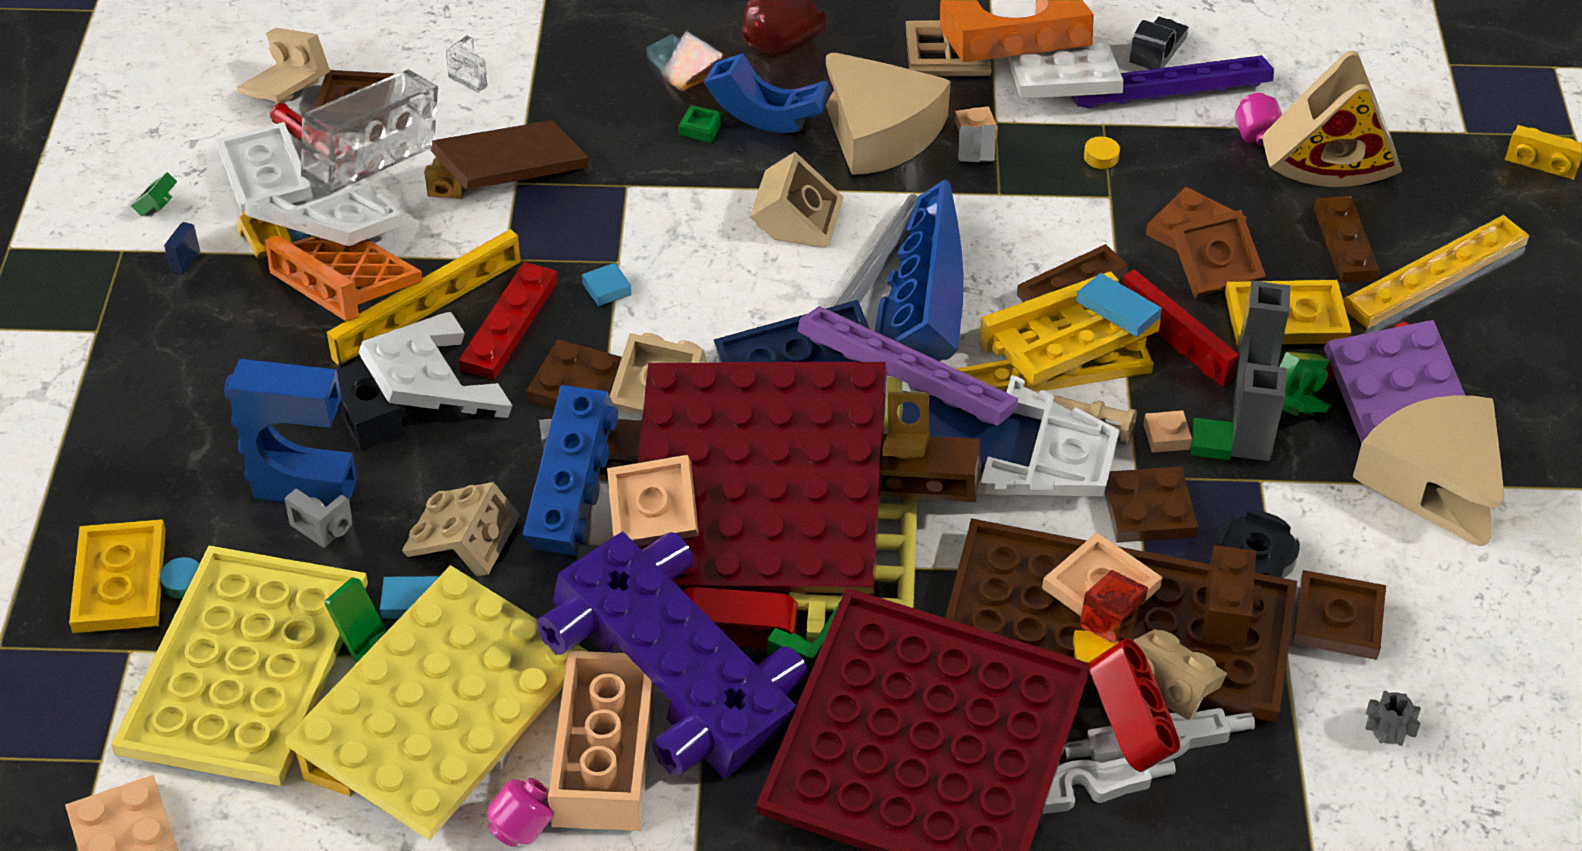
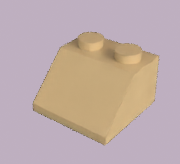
[750,152,844,247]

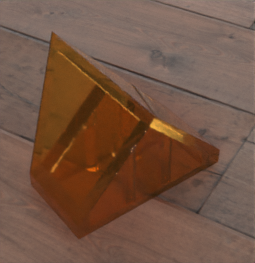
[662,31,731,91]

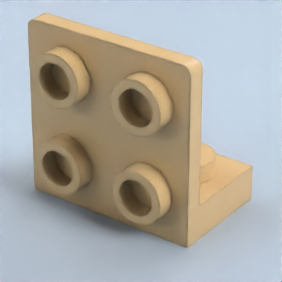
[237,27,331,103]
[402,482,520,577]

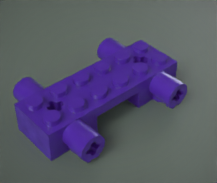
[537,531,809,779]

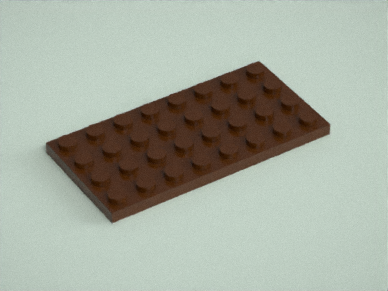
[945,518,1297,723]

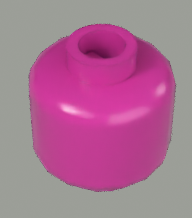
[1235,93,1282,146]
[487,778,554,847]

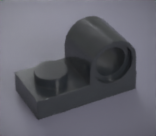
[1129,16,1189,70]

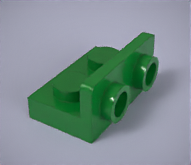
[1280,352,1332,416]

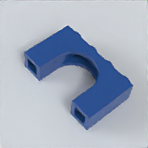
[224,359,357,507]

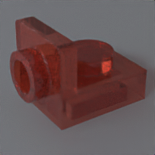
[1080,570,1148,643]

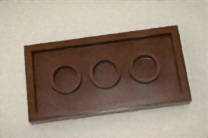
[430,120,589,190]

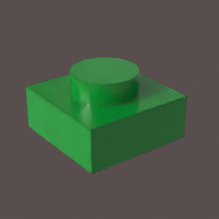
[131,172,178,216]

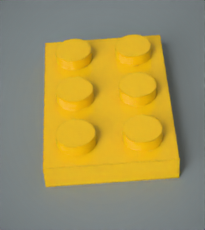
[1225,280,1352,345]
[69,520,166,633]

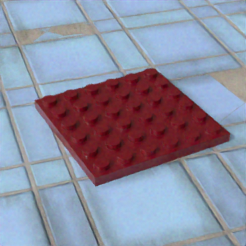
[638,362,887,593]
[755,587,1091,851]

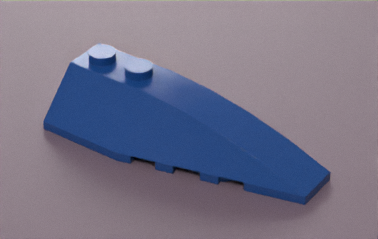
[875,179,964,362]

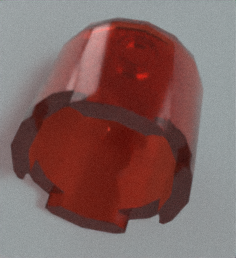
[741,0,826,56]

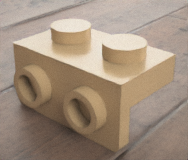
[1133,629,1227,720]

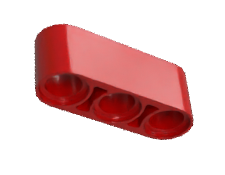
[682,587,798,649]
[1089,638,1180,772]

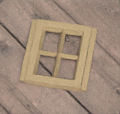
[906,20,991,76]

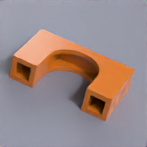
[940,0,1094,62]

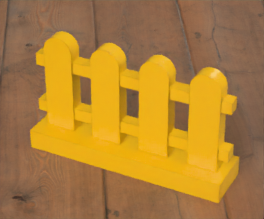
[979,271,1147,388]

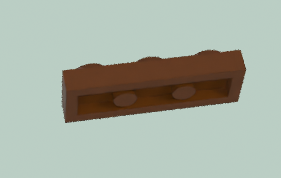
[1314,196,1379,283]
[1017,244,1128,302]

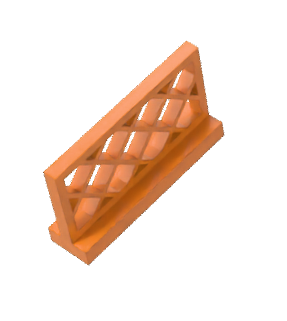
[265,235,422,321]

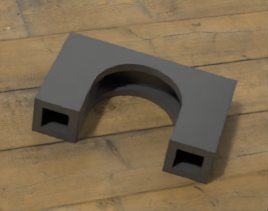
[1231,280,1290,461]

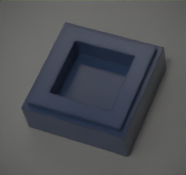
[164,222,200,275]

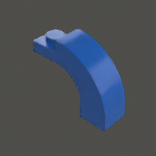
[704,53,833,133]

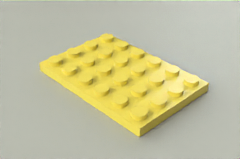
[111,546,368,786]
[286,565,588,841]

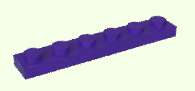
[1070,55,1274,108]

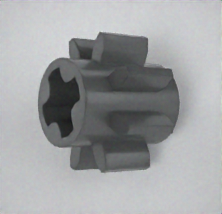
[1365,691,1421,746]

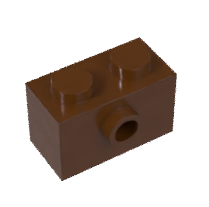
[1202,545,1261,648]

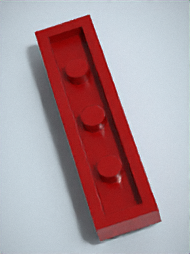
[459,262,558,380]
[1122,269,1239,387]

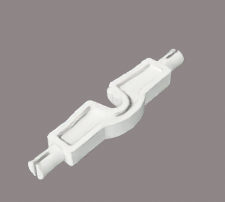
[1063,708,1255,763]
[1043,756,1176,814]

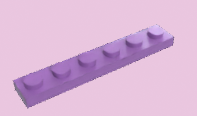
[797,306,1019,426]

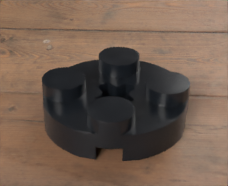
[1215,511,1300,578]

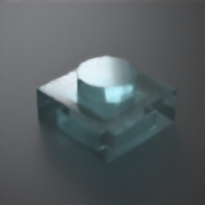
[646,34,694,74]

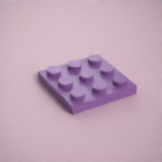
[1324,320,1465,443]

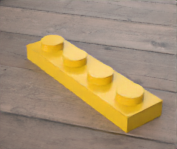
[1011,315,1160,385]

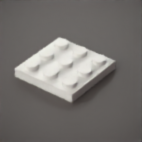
[1007,36,1123,99]

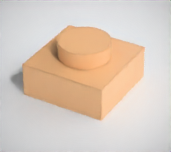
[955,106,998,139]
[1143,411,1192,453]

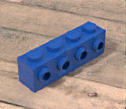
[522,385,618,556]

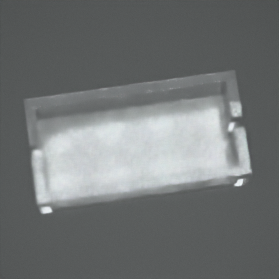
[301,69,438,194]

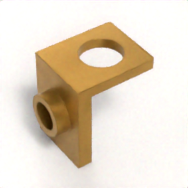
[882,392,930,459]

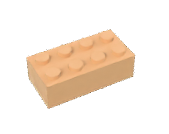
[548,651,657,831]

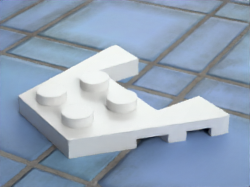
[245,166,402,246]
[359,312,512,418]
[978,375,1119,496]

